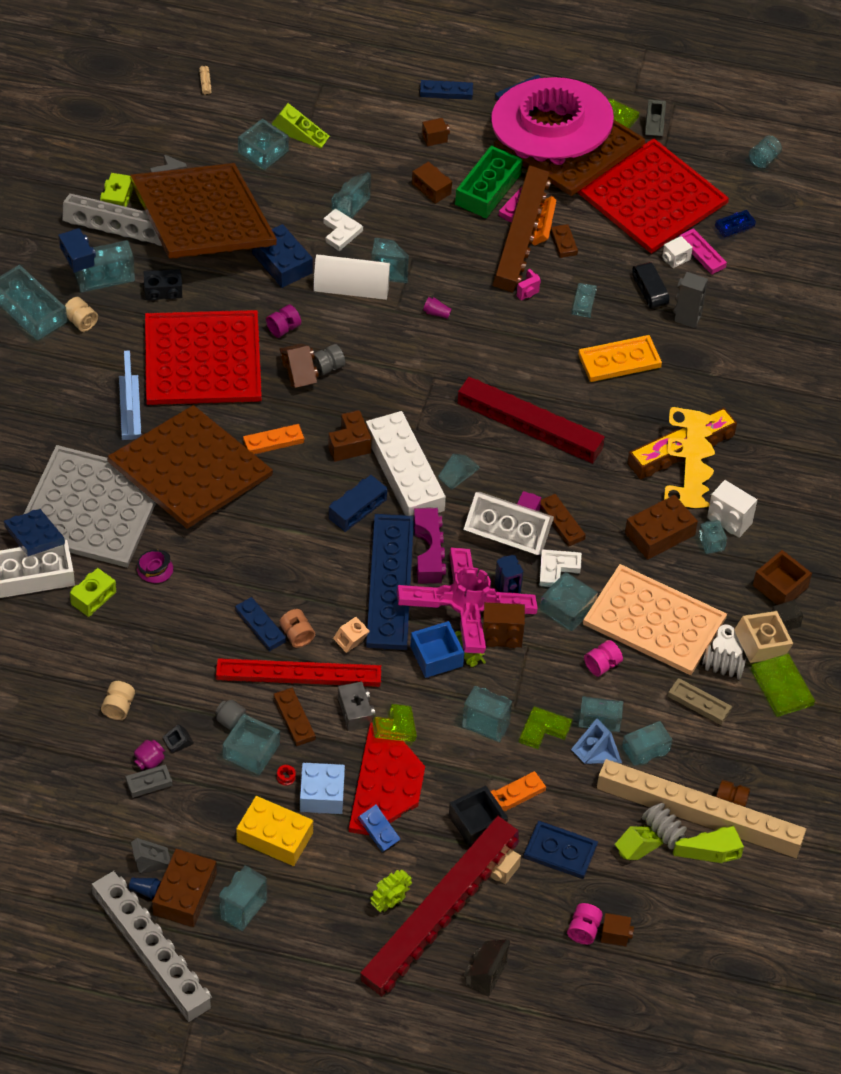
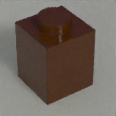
[422,118,450,147]
[601,913,634,947]

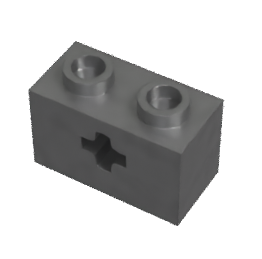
[338,682,375,731]

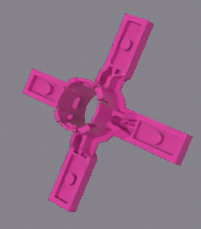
[397,548,538,654]

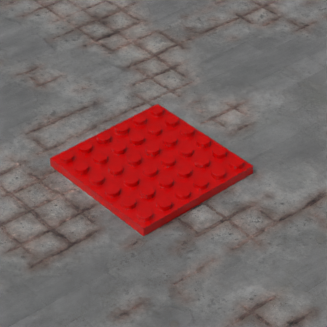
[577,139,729,253]
[145,310,262,405]

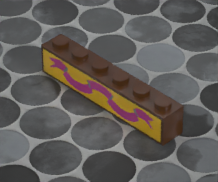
[627,408,737,480]

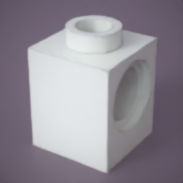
[662,236,693,268]

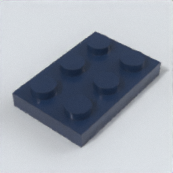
[4,509,65,556]

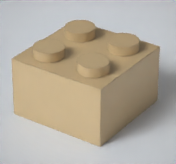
[734,611,793,663]

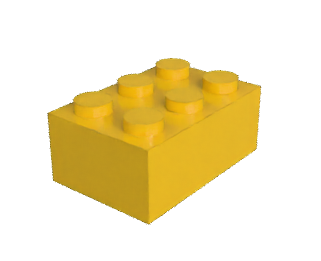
[236,796,313,866]

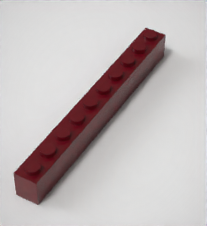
[360,816,519,997]

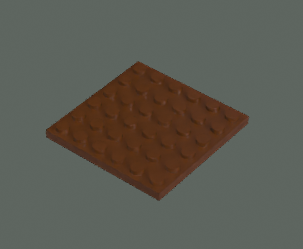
[494,110,645,196]
[107,405,273,529]

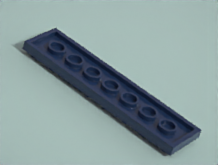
[366,514,414,650]

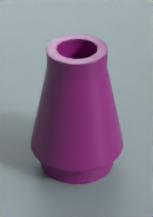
[423,297,452,319]

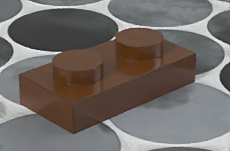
[550,224,578,258]

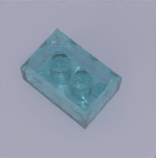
[75,240,135,292]

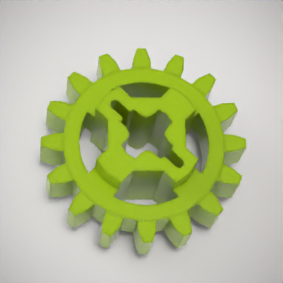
[370,870,412,912]

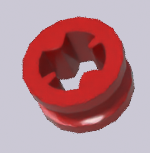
[277,765,296,786]

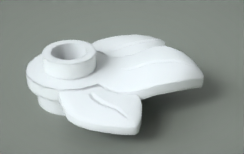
[712,624,743,658]

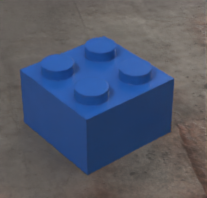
[410,621,464,678]

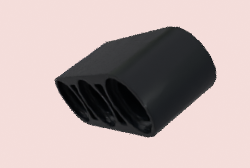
[632,262,670,308]

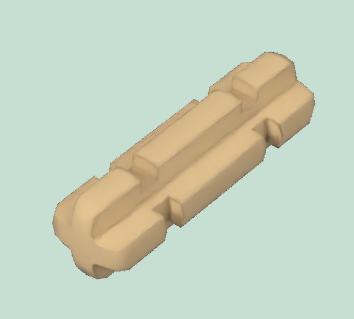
[199,66,211,95]

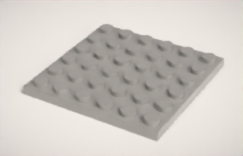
[24,445,156,568]

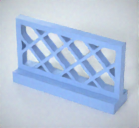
[119,351,141,440]

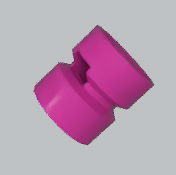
[584,640,623,677]
[567,903,603,945]

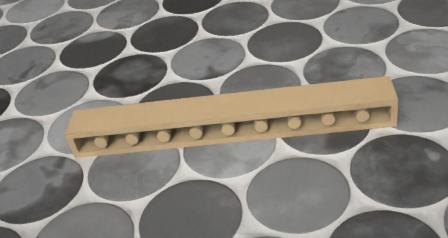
[597,759,806,858]

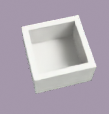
[707,480,757,538]

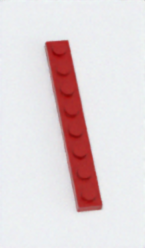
[216,659,381,687]

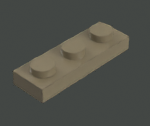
[668,678,732,725]

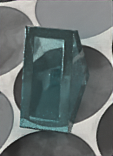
[438,454,480,489]

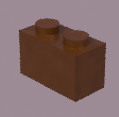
[412,161,452,204]

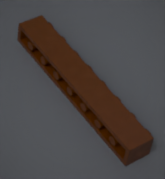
[492,165,551,292]

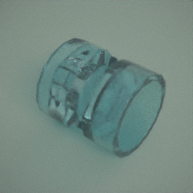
[749,135,782,168]

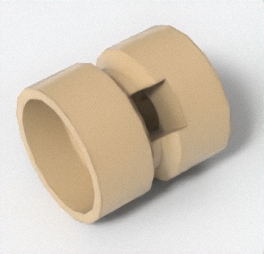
[63,297,98,332]
[101,681,135,720]

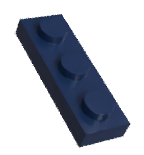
[420,80,473,100]
[235,597,286,652]

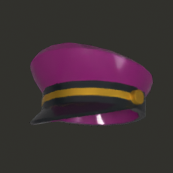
[137,550,173,583]

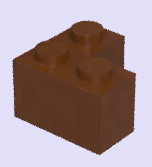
[279,344,318,388]
[328,410,371,462]

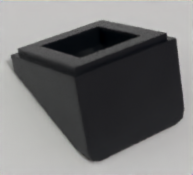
[163,724,194,753]

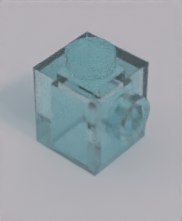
[699,520,727,554]

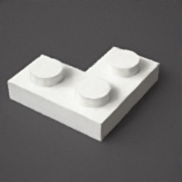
[324,208,363,251]
[540,550,581,588]

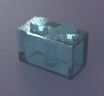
[579,696,624,732]
[622,721,672,766]

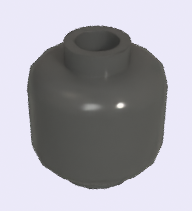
[215,700,247,730]

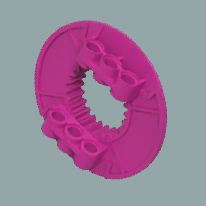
[492,77,614,165]

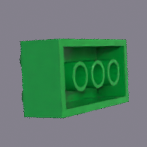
[455,146,522,219]

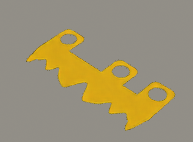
[664,407,716,508]

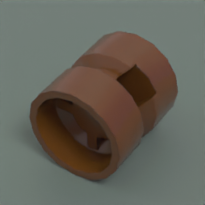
[716,779,751,807]

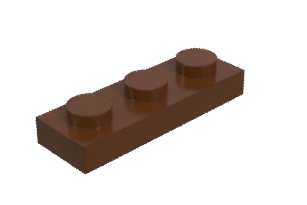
[540,494,586,547]
[273,687,316,747]

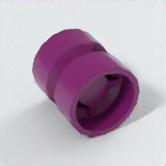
[266,304,301,338]

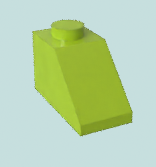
[614,826,664,860]

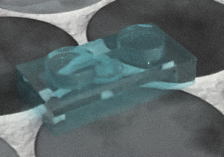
[572,283,597,318]

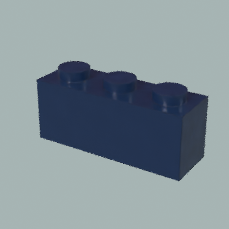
[329,475,388,532]

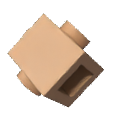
[333,617,369,653]

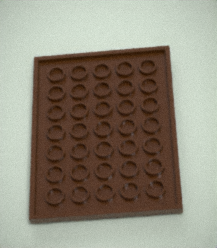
[130,163,277,258]

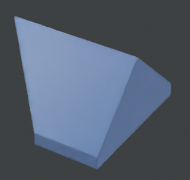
[571,719,622,764]

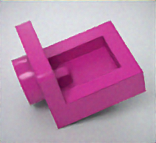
[517,269,541,300]

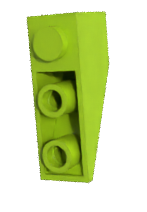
[271,103,330,149]
[673,826,744,863]

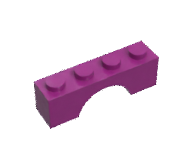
[414,508,446,584]

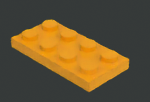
[578,335,662,382]

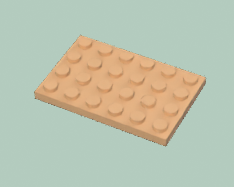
[583,564,727,675]

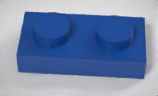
[358,805,400,852]

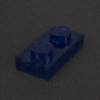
[715,210,756,238]

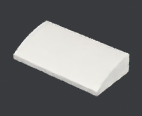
[314,255,390,300]

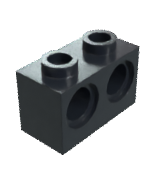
[143,269,183,300]

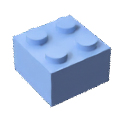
[300,763,345,814]

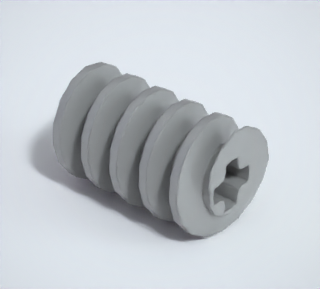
[702,645,746,680]
[642,803,687,849]

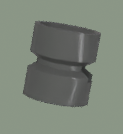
[312,344,345,376]

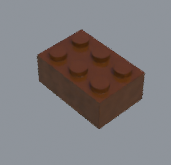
[625,495,698,560]
[152,849,217,928]

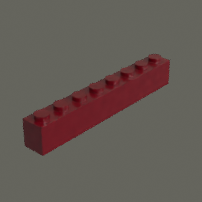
[457,377,605,464]

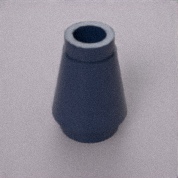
[129,877,161,899]

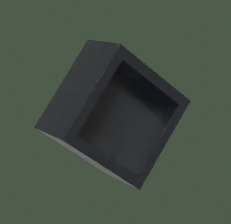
[448,786,508,847]

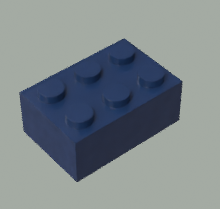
[252,224,313,288]

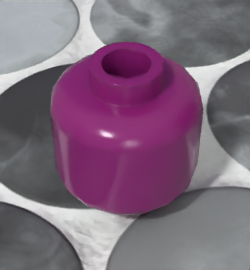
[134,739,165,770]

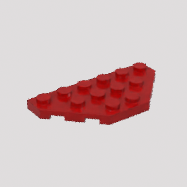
[349,722,425,835]

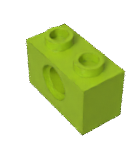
[70,568,116,617]

